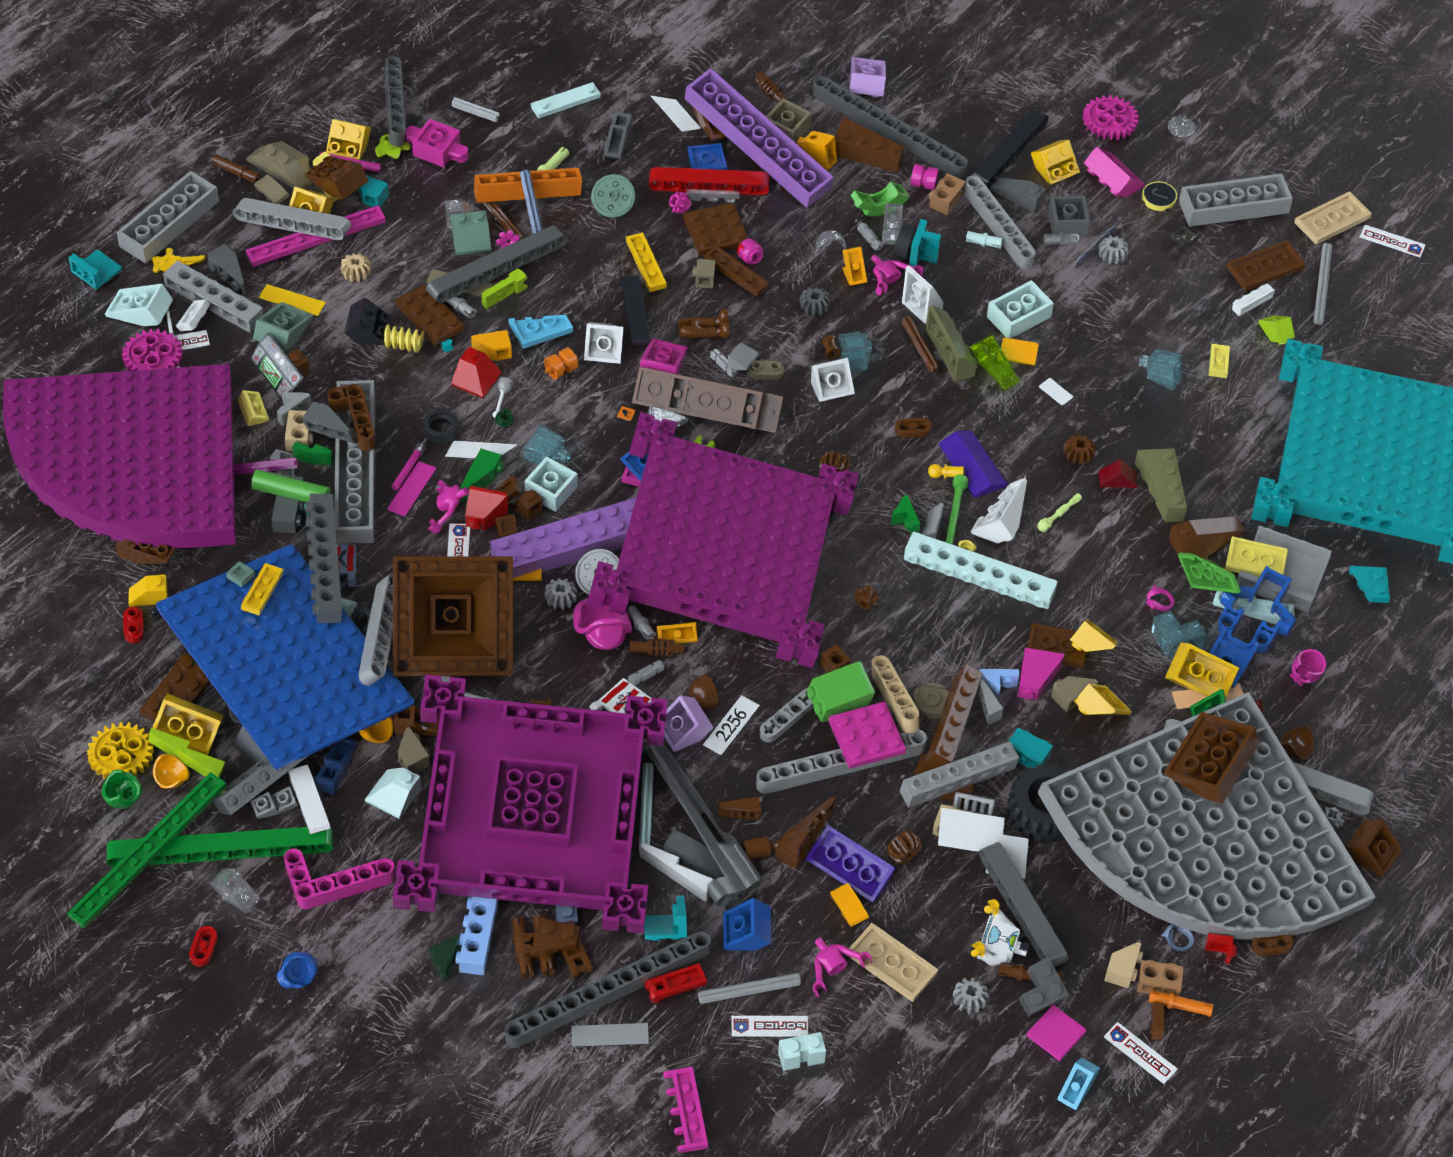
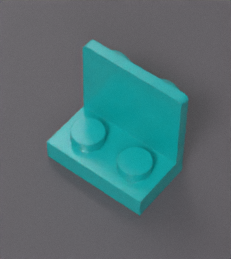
[68,250,122,290]
[644,895,687,941]

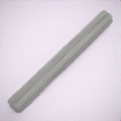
[698,973,801,1004]

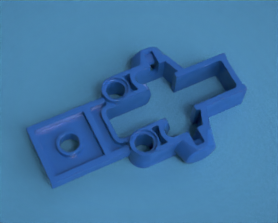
[1209,566,1296,689]

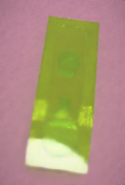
[970,334,1020,390]

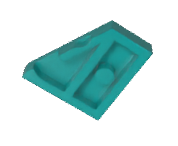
[1348,566,1390,603]

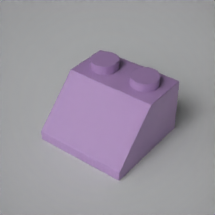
[664,695,713,752]

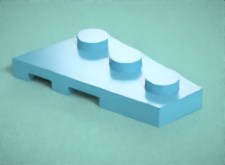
[508,315,573,349]

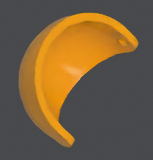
[359,717,393,743]
[153,754,189,789]

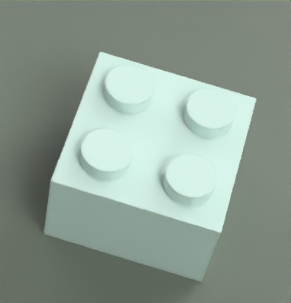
[524,456,578,512]

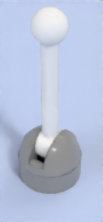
[493,377,514,418]

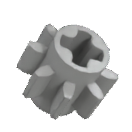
[1323,807,1344,832]

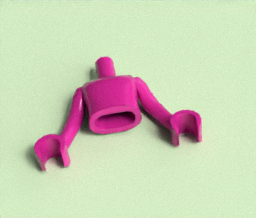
[871,255,923,295]
[428,480,469,534]
[813,938,873,997]

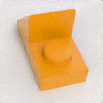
[842,247,867,286]

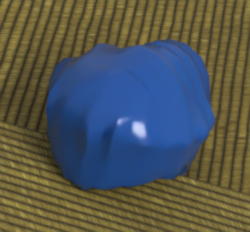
[277,951,318,989]

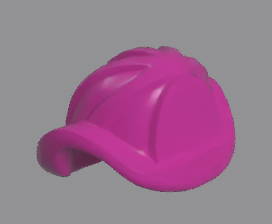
[573,599,632,650]

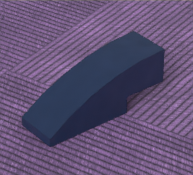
[315,738,358,795]

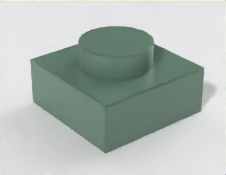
[227,561,255,587]

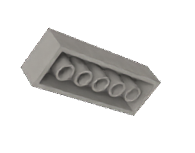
[117,171,219,264]
[1179,174,1293,227]

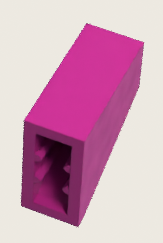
[1017,648,1064,700]

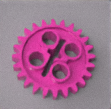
[1083,95,1139,141]
[122,329,183,371]

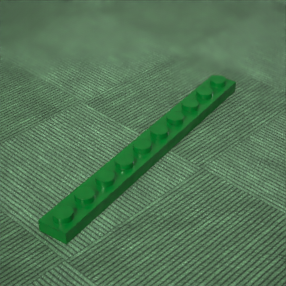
[67,772,227,928]

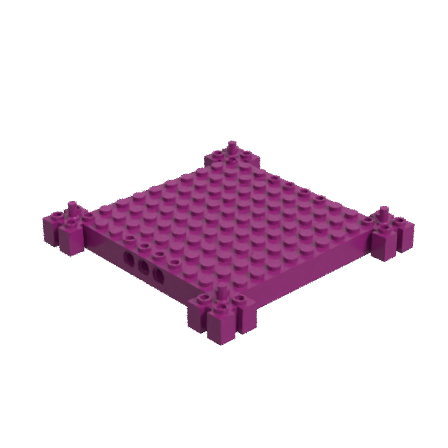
[586,412,859,668]
[393,675,668,934]

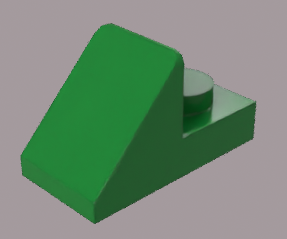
[891,495,920,535]

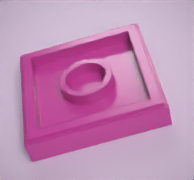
[1027,1005,1087,1061]

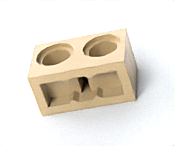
[285,410,313,451]

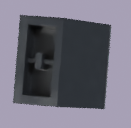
[344,297,392,345]

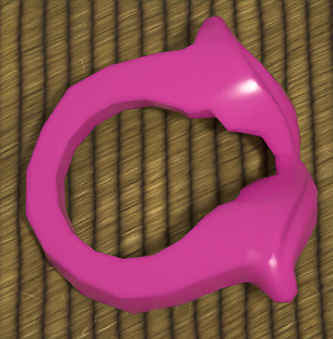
[1146,585,1175,612]

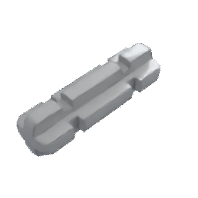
[857,223,883,251]
[710,349,738,378]
[628,660,665,686]

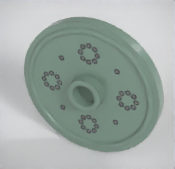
[591,174,635,218]

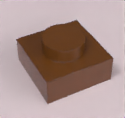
[495,514,518,537]

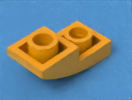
[830,883,869,927]

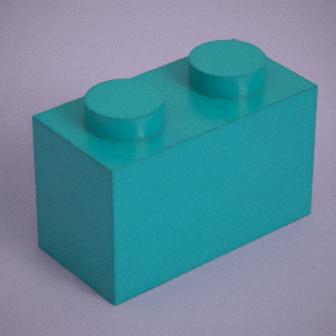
[1008,728,1053,768]

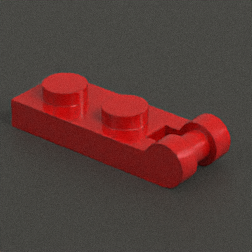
[644,963,707,1003]

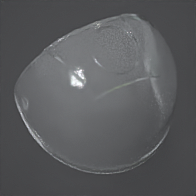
[815,230,846,254]

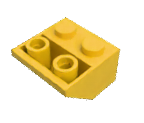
[326,119,371,160]
[1031,140,1080,185]

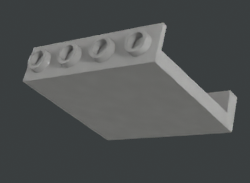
[1237,526,1332,613]

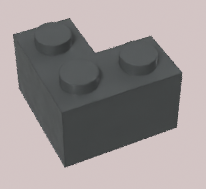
[1019,957,1069,1018]

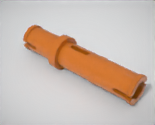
[1148,989,1213,1017]

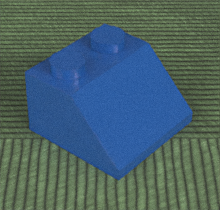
[723,898,771,951]

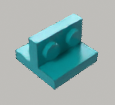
[909,219,941,267]

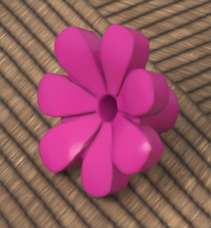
[496,230,520,249]

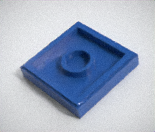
[687,143,728,170]

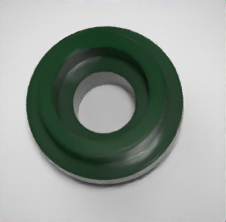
[495,409,514,427]

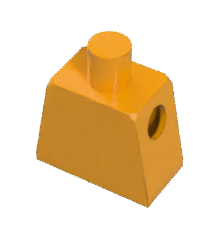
[797,131,837,171]

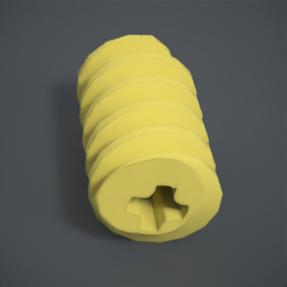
[384,324,424,353]

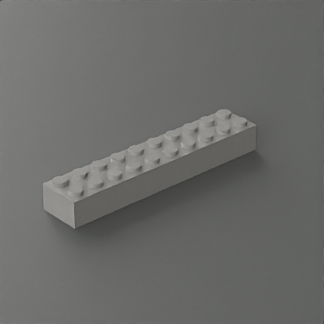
[334,380,375,544]

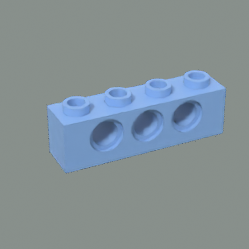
[456,897,499,975]

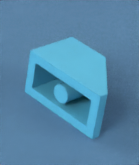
[1057,1057,1100,1110]

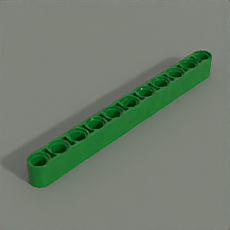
[106,827,333,867]

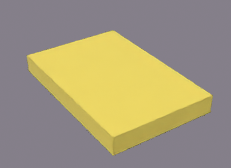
[1225,536,1288,577]

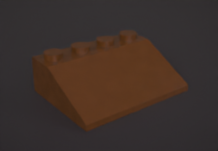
[1164,712,1260,804]

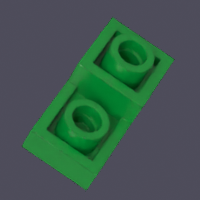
[292,442,333,465]

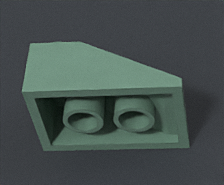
[253,302,314,352]

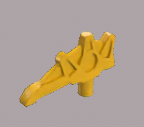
[152,248,205,273]

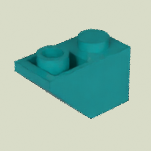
[358,175,389,207]

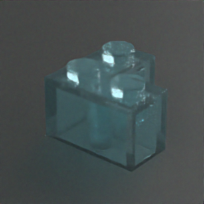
[837,331,872,373]
[1151,611,1206,659]

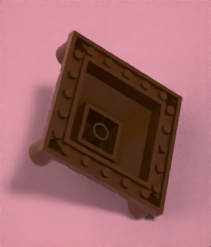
[392,555,513,676]

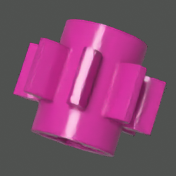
[669,192,691,214]

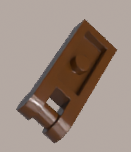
[561,920,593,978]

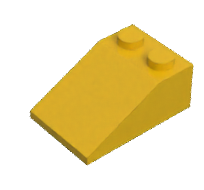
[1165,643,1239,697]

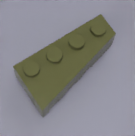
[1135,448,1187,522]

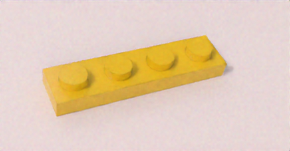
[626,233,667,292]

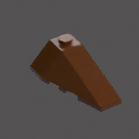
[1169,516,1245,559]
[774,797,836,869]

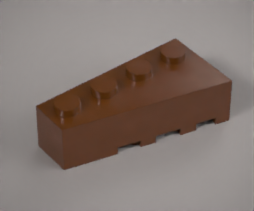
[835,117,904,173]

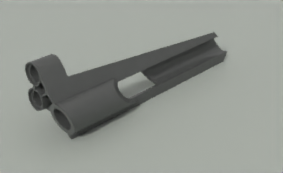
[644,742,763,910]

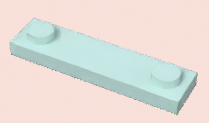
[531,82,600,119]

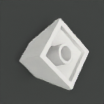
[584,322,624,364]

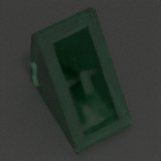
[428,936,460,983]

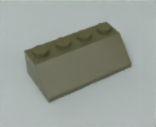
[926,305,978,382]

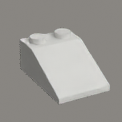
[902,266,943,324]

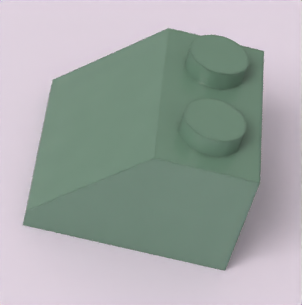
[450,210,491,255]

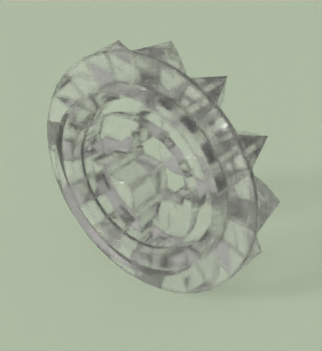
[1168,115,1195,137]

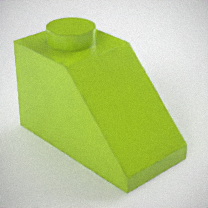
[1258,315,1295,345]

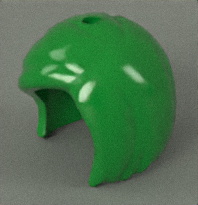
[101,769,142,809]

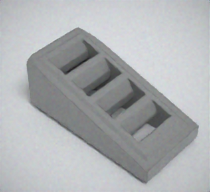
[978,679,1003,724]
[953,792,998,816]

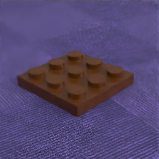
[683,203,749,256]

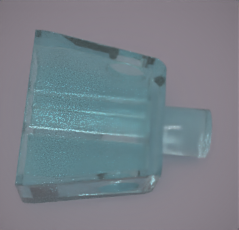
[1139,349,1182,391]
[523,424,571,465]

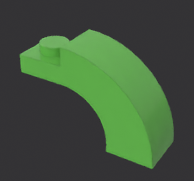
[851,182,910,216]

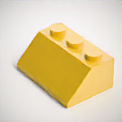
[153,694,224,755]

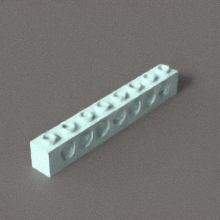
[904,531,1058,609]

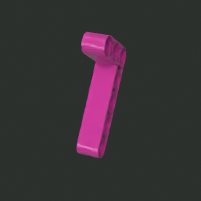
[284,849,396,909]

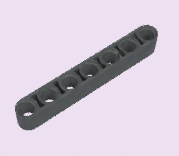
[384,56,406,147]
[979,842,1068,967]

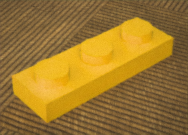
[241,563,283,616]

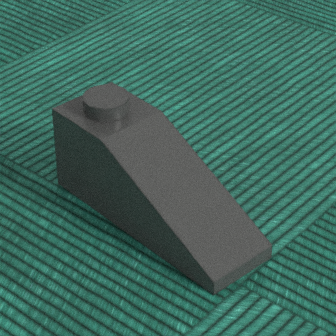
[990,178,1046,214]
[302,402,356,443]

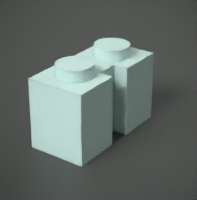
[778,1032,826,1071]

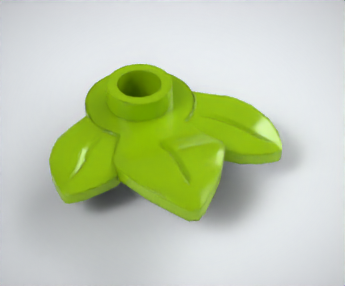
[375,134,410,159]

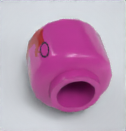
[737,238,764,265]

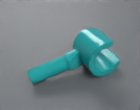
[441,338,453,352]

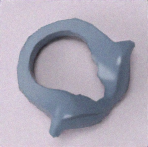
[1161,924,1194,952]

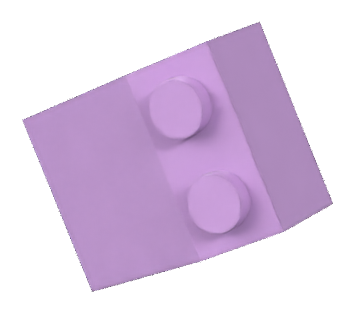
[849,57,886,98]

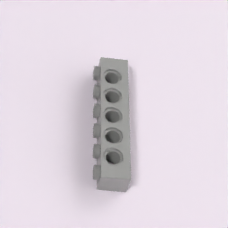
[163,261,263,333]
[900,742,1019,808]

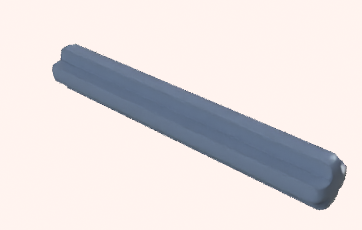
[520,170,542,234]

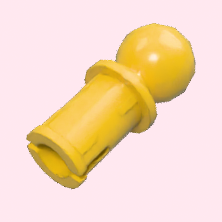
[928,464,964,479]

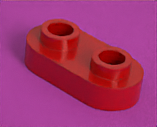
[123,607,144,643]
[189,926,218,967]

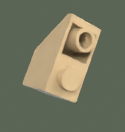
[1104,942,1143,988]

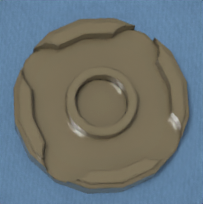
[913,683,949,719]

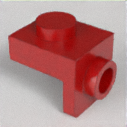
[1205,933,1236,964]

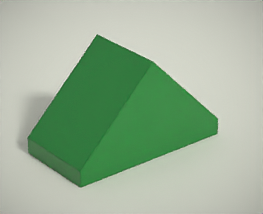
[1190,689,1227,717]

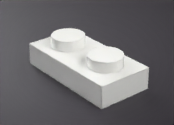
[176,300,210,331]

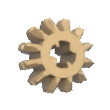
[341,253,371,282]

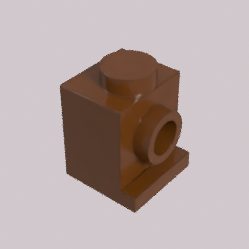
[516,489,543,522]

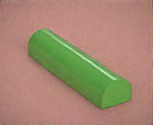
[251,470,331,502]

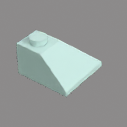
[365,768,421,819]

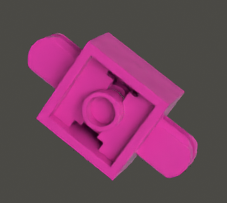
[405,119,468,168]

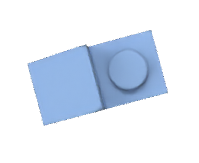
[979,669,1019,699]

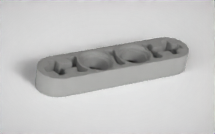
[759,688,814,742]

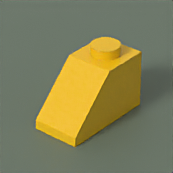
[129,575,169,607]

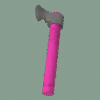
[391,438,427,491]

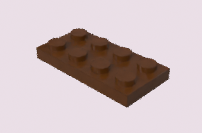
[1226,240,1306,291]
[394,284,465,346]
[139,653,211,722]

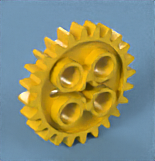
[87,722,154,779]

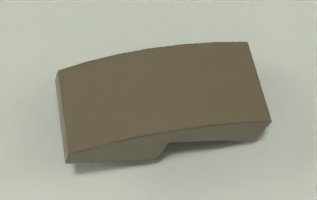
[254,174,289,204]

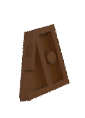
[530,917,580,956]

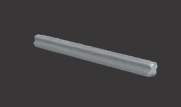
[1314,243,1332,326]

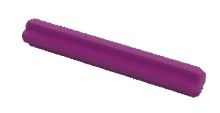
[234,457,299,476]

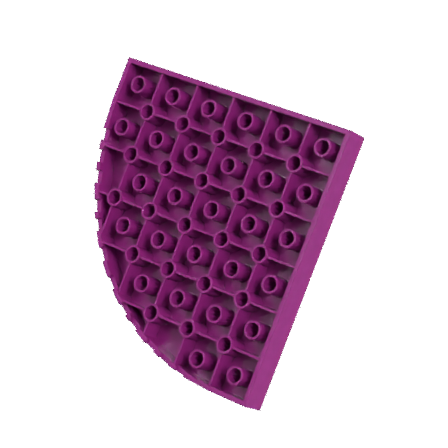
[3,364,236,548]

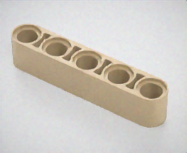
[872,655,919,734]

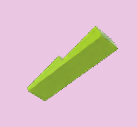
[148,728,225,778]

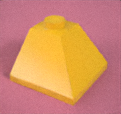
[289,187,334,214]
[1070,618,1118,652]
[1074,684,1132,715]

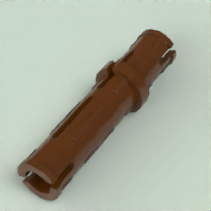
[211,154,261,183]
[998,963,1063,981]

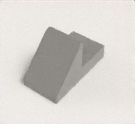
[277,392,311,427]

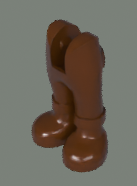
[678,308,730,339]

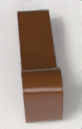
[327,384,375,452]

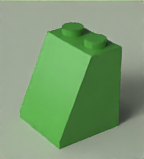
[807,661,875,722]

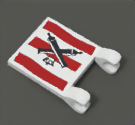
[590,678,651,713]

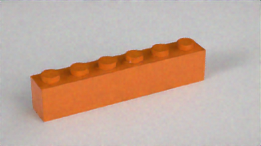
[474,168,582,203]

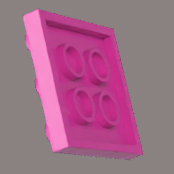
[828,701,906,769]

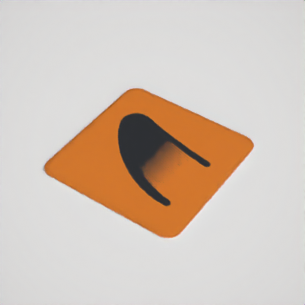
[617,406,635,421]

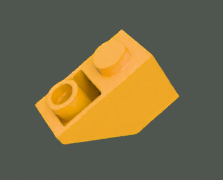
[471,330,512,361]

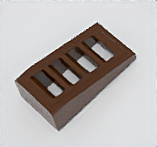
[718,797,762,820]

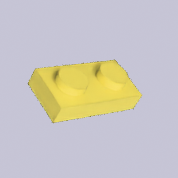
[1208,344,1230,378]

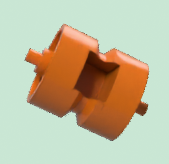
[544,347,579,380]

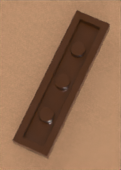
[704,246,769,297]

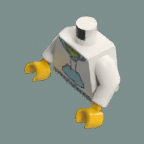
[971,899,1029,966]

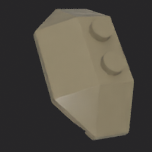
[246,141,311,189]

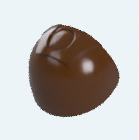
[687,674,719,710]
[1280,726,1314,759]

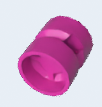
[910,164,939,190]

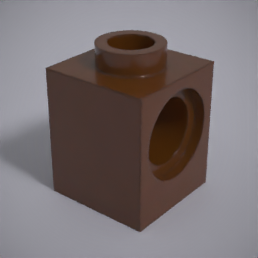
[820,644,851,673]

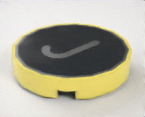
[1142,181,1177,211]

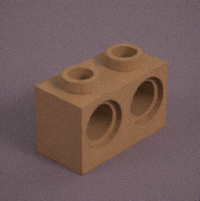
[929,173,966,215]
[1137,960,1183,996]

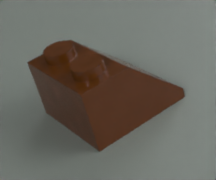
[1345,819,1402,877]

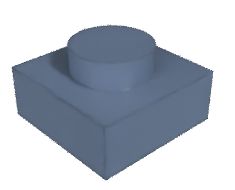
[556,905,578,926]

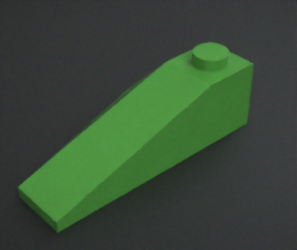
[1178,552,1241,593]

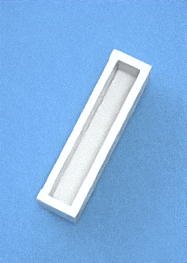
[1232,284,1275,316]

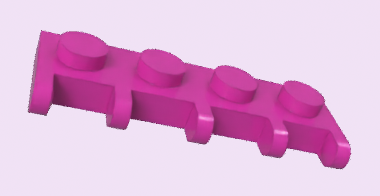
[663,1067,708,1153]

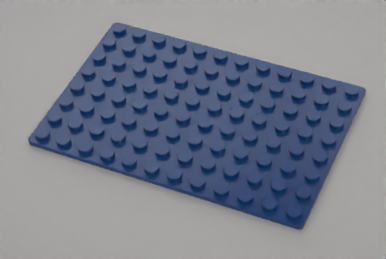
[156,545,414,769]

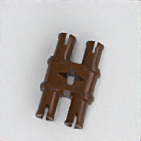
[512,915,555,979]

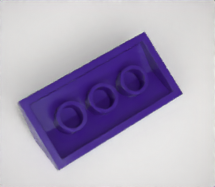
[939,431,1007,499]
[806,825,896,903]

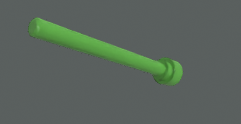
[945,475,968,545]

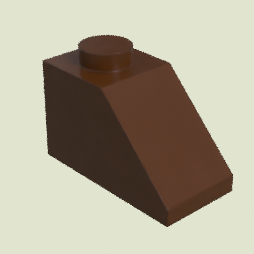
[284,349,310,378]

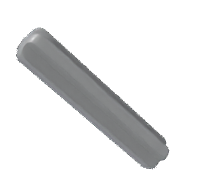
[452,97,500,122]

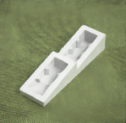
[288,765,330,834]
[640,842,714,902]

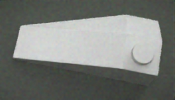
[971,478,1027,543]

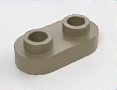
[747,360,784,380]

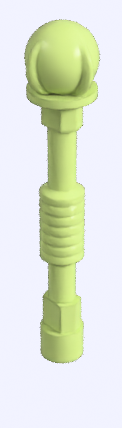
[1037,493,1082,533]

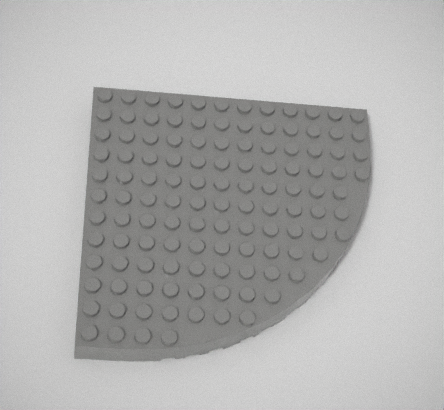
[1038,692,1376,940]

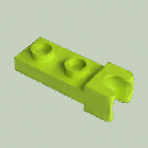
[482,269,528,309]

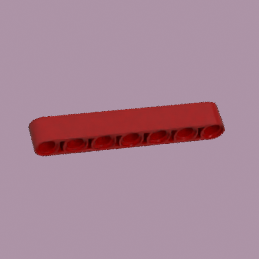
[649,167,770,195]

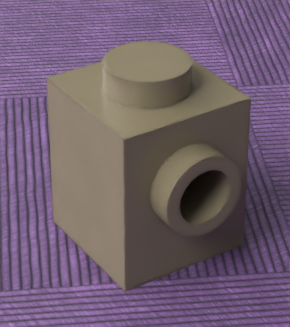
[693,259,715,288]

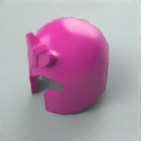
[1290,649,1326,686]

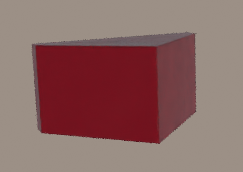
[1098,459,1137,488]

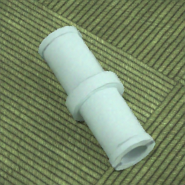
[966,231,1003,249]

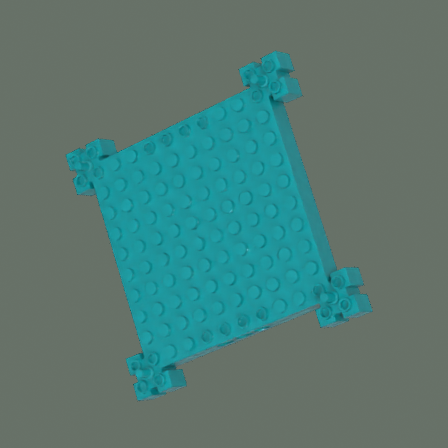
[1251,339,1453,564]

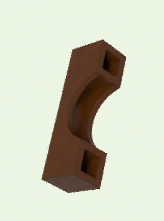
[393,705,440,736]

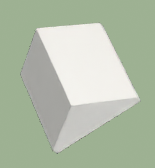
[811,358,855,402]

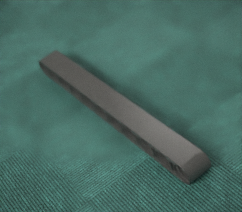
[813,76,968,179]
[505,931,711,1048]

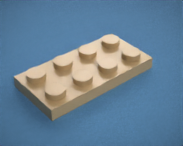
[1294,191,1372,245]
[847,923,938,1002]

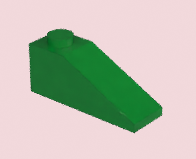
[460,448,504,502]

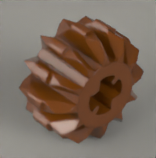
[1064,433,1096,466]
[819,450,851,472]
[887,830,922,865]

